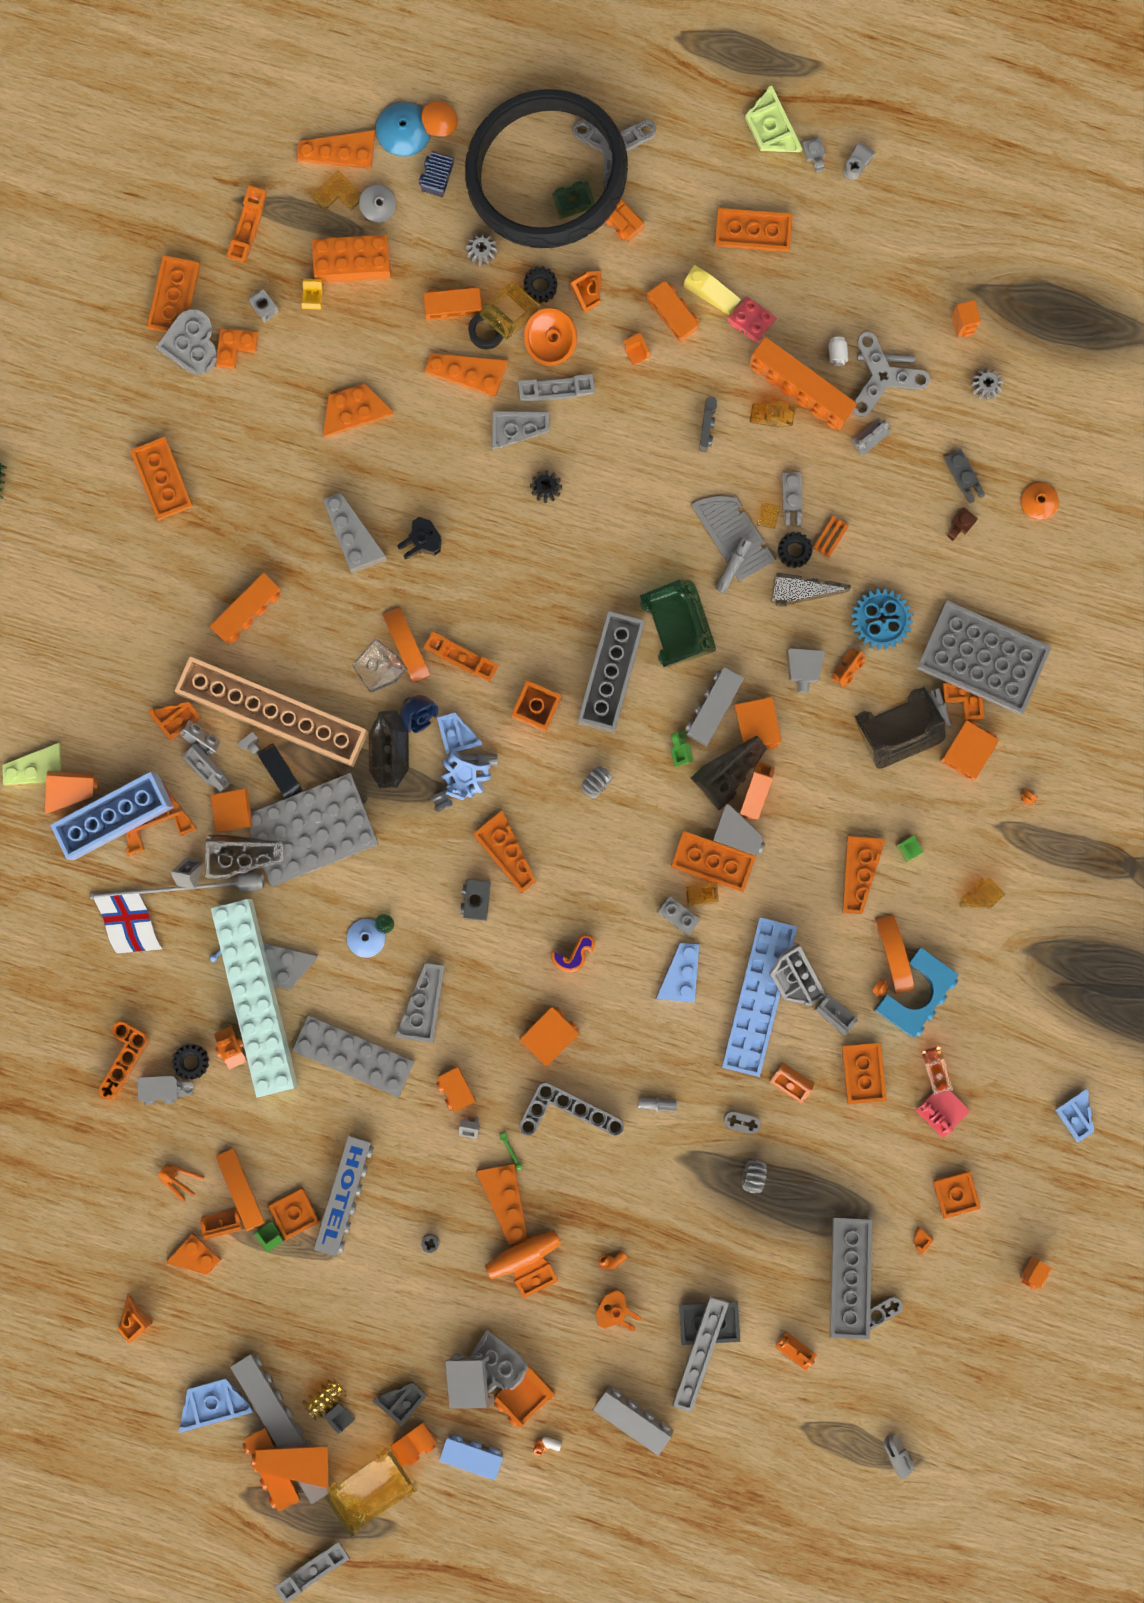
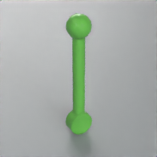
[500,1133,523,1170]

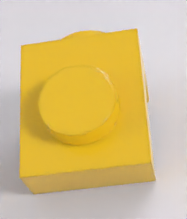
[302,279,323,309]

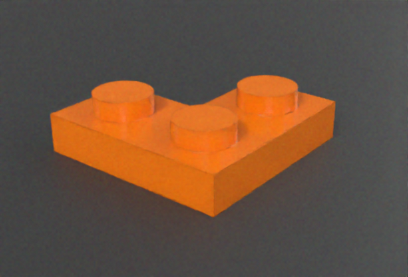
[216,328,259,369]
[942,683,984,721]

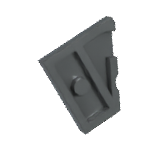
[373,1382,427,1426]

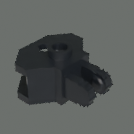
[397,517,442,560]

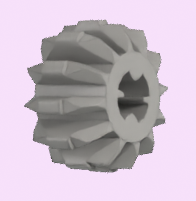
[466,233,498,267]
[971,367,1004,401]
[581,766,612,799]
[742,1160,767,1193]

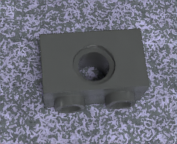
[460,880,491,921]

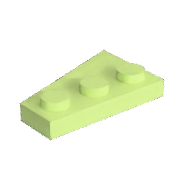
[2,743,62,785]

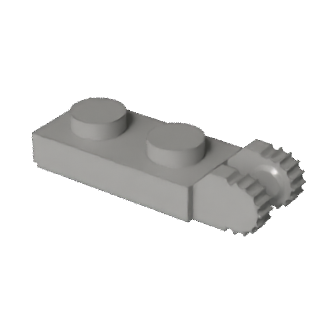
[782,472,802,525]

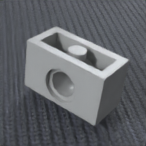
[658,897,700,936]

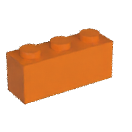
[646,280,699,343]
[423,286,482,320]

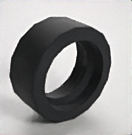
[468,311,504,350]

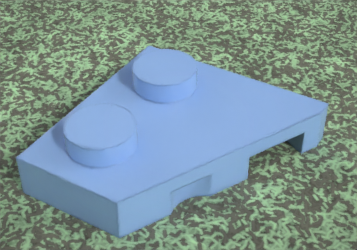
[437,713,482,755]

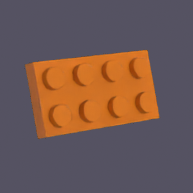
[715,208,793,252]
[147,255,201,333]
[130,437,193,521]
[670,831,756,893]

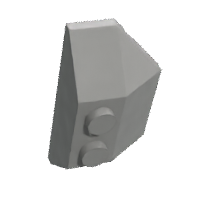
[769,944,826,1006]

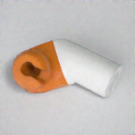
[533,1437,562,1456]

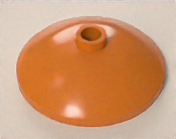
[524,308,577,366]

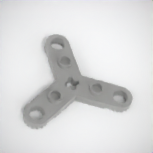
[573,119,656,188]
[853,332,930,417]

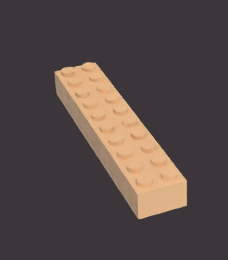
[175,656,368,767]

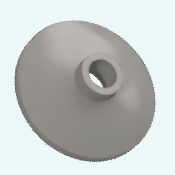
[359,185,396,223]

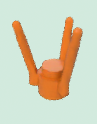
[158,1164,205,1202]

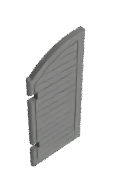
[691,496,776,582]

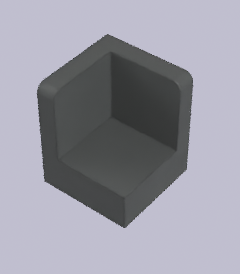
[324,1401,355,1435]

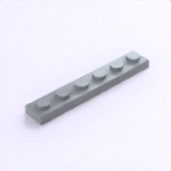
[673,1295,729,1413]

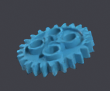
[851,588,913,650]

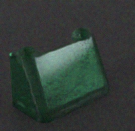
[640,579,716,667]

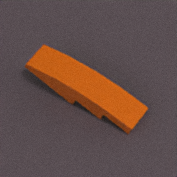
[216,1148,265,1231]

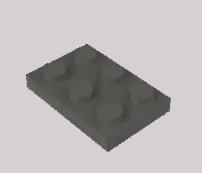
[679,1301,740,1345]

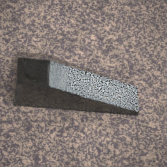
[771,573,851,607]
[690,735,767,810]
[205,835,284,879]

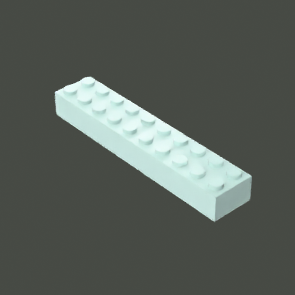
[211,899,298,1098]

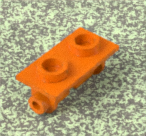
[831,648,866,688]
[774,1331,817,1371]

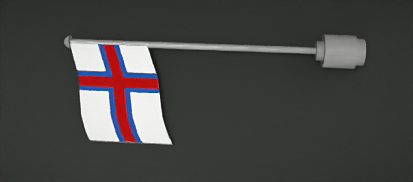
[89,871,264,953]

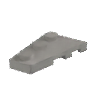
[492,411,549,450]

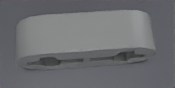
[724,1112,761,1134]

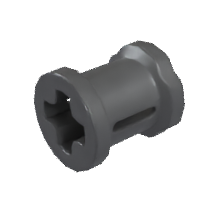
[421,1234,440,1253]

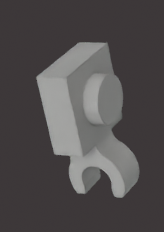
[802,137,826,173]

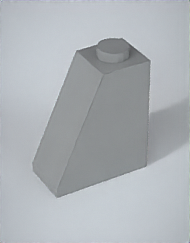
[713,804,765,856]

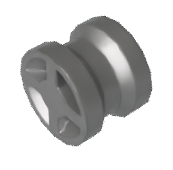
[430,791,453,812]

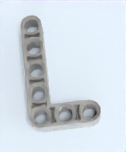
[519,1083,624,1136]

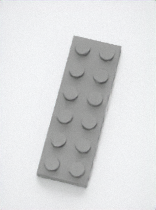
[292,1015,414,1098]
[829,1218,872,1340]

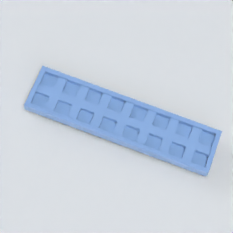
[722,917,797,1077]

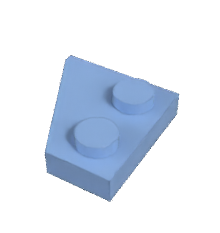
[1055,1089,1094,1142]

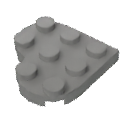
[155,309,217,375]
[471,1330,528,1395]

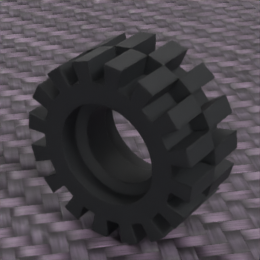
[523,266,557,303]
[777,532,813,568]
[172,1045,209,1080]

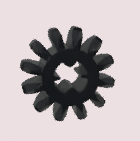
[530,470,562,503]

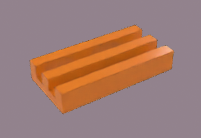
[813,516,849,558]

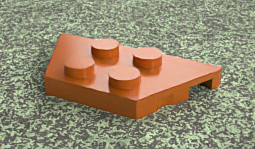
[323,384,393,438]

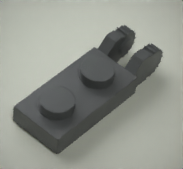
[699,397,717,452]
[944,449,985,503]

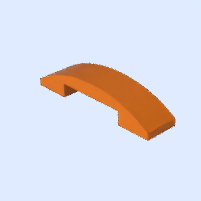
[226,185,267,263]
[382,607,430,683]
[423,631,499,682]
[875,915,915,994]

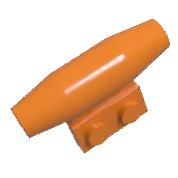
[485,1230,561,1299]

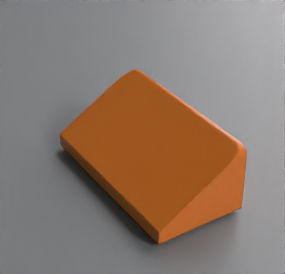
[770,1063,814,1104]

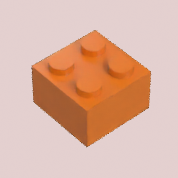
[511,680,562,733]

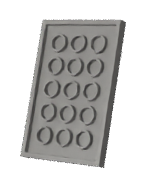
[916,600,1051,716]
[249,773,379,887]

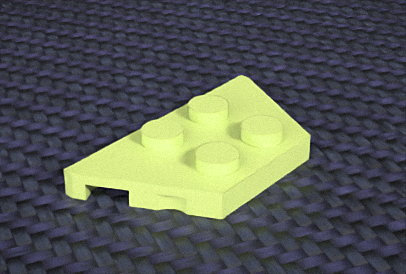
[745,85,802,152]

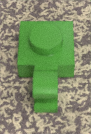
[670,731,694,767]

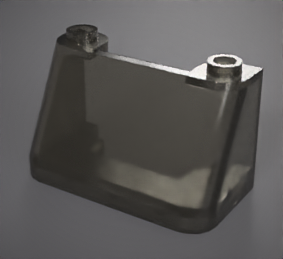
[854,687,946,769]

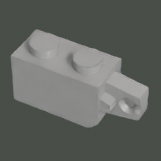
[137,1076,194,1105]

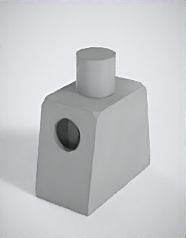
[787,648,825,694]

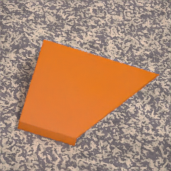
[570,270,601,312]
[117,1294,153,1343]

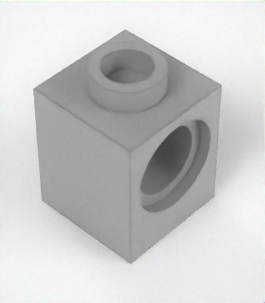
[249,289,279,323]

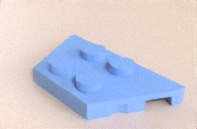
[179,1378,254,1433]

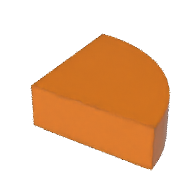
[914,1227,934,1255]

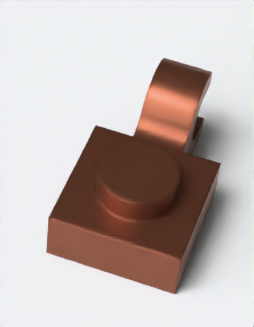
[947,507,978,541]

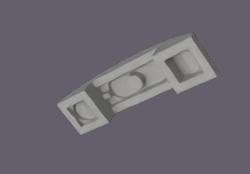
[518,374,595,401]
[274,1542,350,1603]

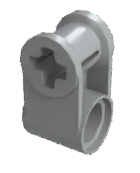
[844,142,875,180]

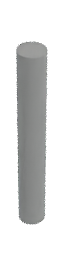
[858,353,915,363]

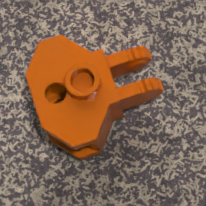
[214,1026,248,1069]
[596,1289,642,1332]

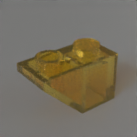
[750,401,795,427]
[959,877,1005,909]

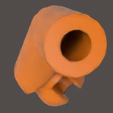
[598,1251,628,1270]

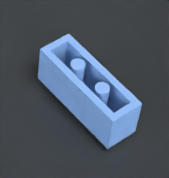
[439,1434,503,1480]

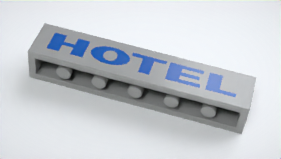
[314,1135,374,1256]

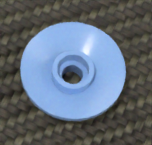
[347,919,385,957]

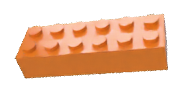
[749,337,857,431]

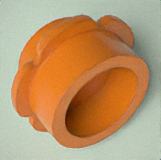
[1020,789,1038,806]
[872,979,889,997]

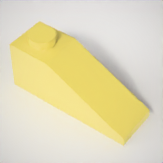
[684,265,741,315]

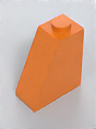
[740,762,775,820]
[45,771,98,813]

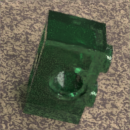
[552,181,595,219]

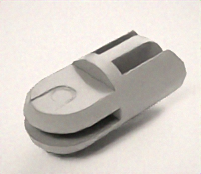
[884,1434,915,1479]

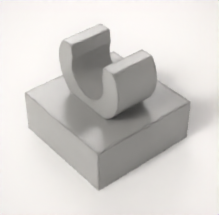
[238,732,260,755]
[458,1115,480,1139]

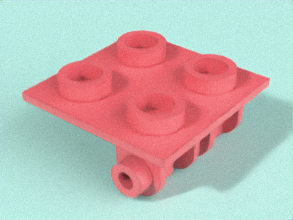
[728,297,777,343]
[915,1083,970,1138]

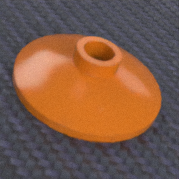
[1021,482,1059,520]

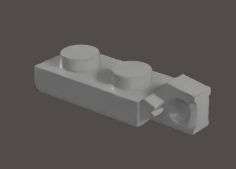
[183,743,230,792]

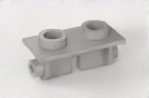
[851,418,891,456]
[179,720,220,755]

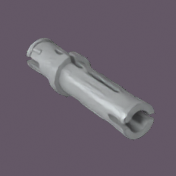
[715,538,752,594]

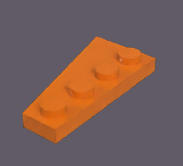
[297,130,375,169]
[425,353,508,397]
[472,810,536,894]
[842,836,886,915]
[476,1164,528,1245]

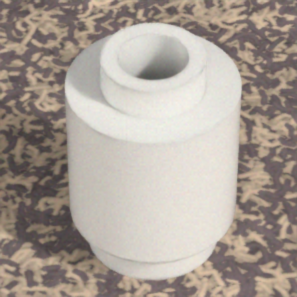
[828,337,848,366]

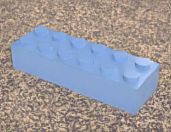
[50,772,174,860]

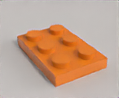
[841,1043,887,1104]

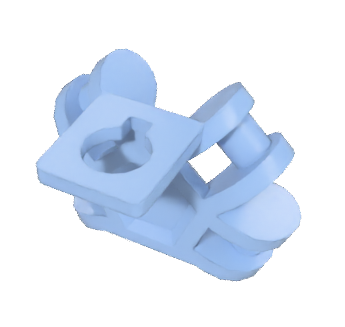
[441,750,491,800]

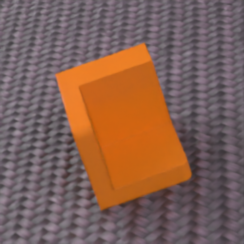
[623,333,650,365]

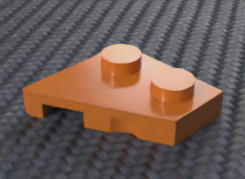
[148,702,201,741]
[167,1233,221,1275]

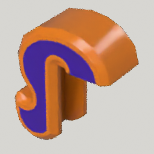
[551,934,595,973]

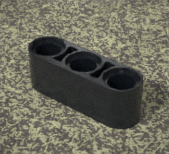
[257,743,302,799]

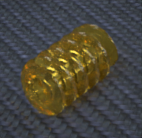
[302,1379,347,1420]

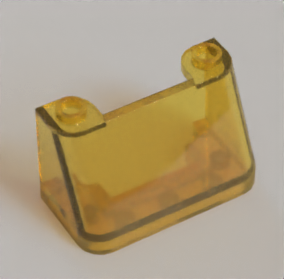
[324,1448,419,1537]

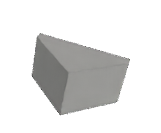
[171,858,204,890]

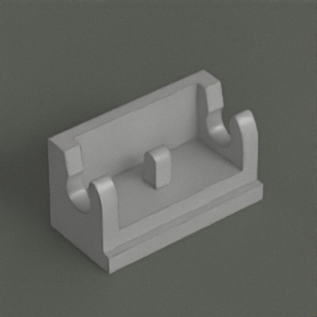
[815,994,858,1036]

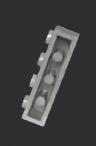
[685,667,744,747]
[593,1385,674,1456]

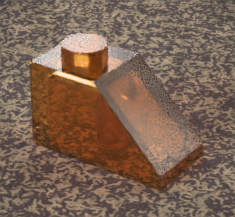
[921,1046,953,1095]

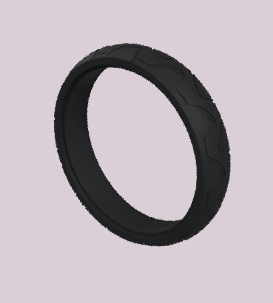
[465,89,628,248]

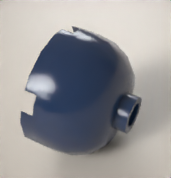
[400,695,439,733]

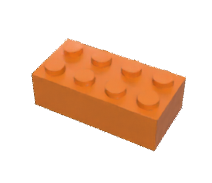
[312,235,391,282]

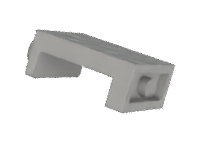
[445,1353,493,1408]

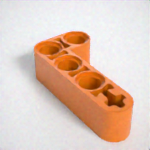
[99,1022,149,1100]

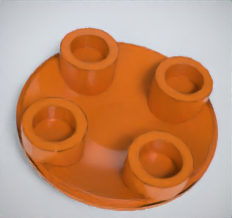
[421,101,458,137]

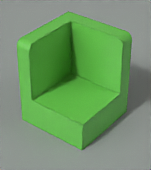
[896,835,923,862]
[254,1221,285,1253]

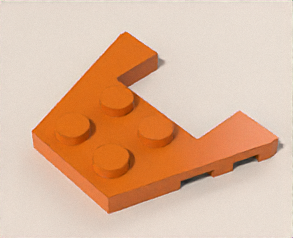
[126,784,198,856]

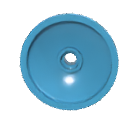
[376,101,431,157]

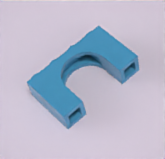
[874,947,958,1038]

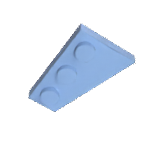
[656,943,699,1002]

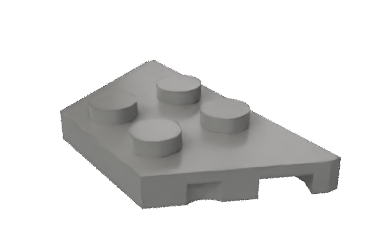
[263,943,318,990]

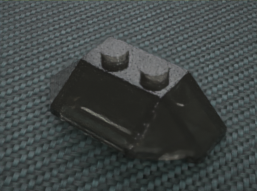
[369,710,409,788]

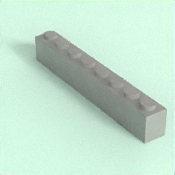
[230,1352,334,1504]

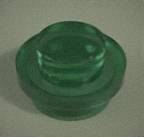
[375,914,394,934]

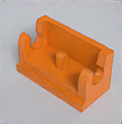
[200,1209,244,1240]

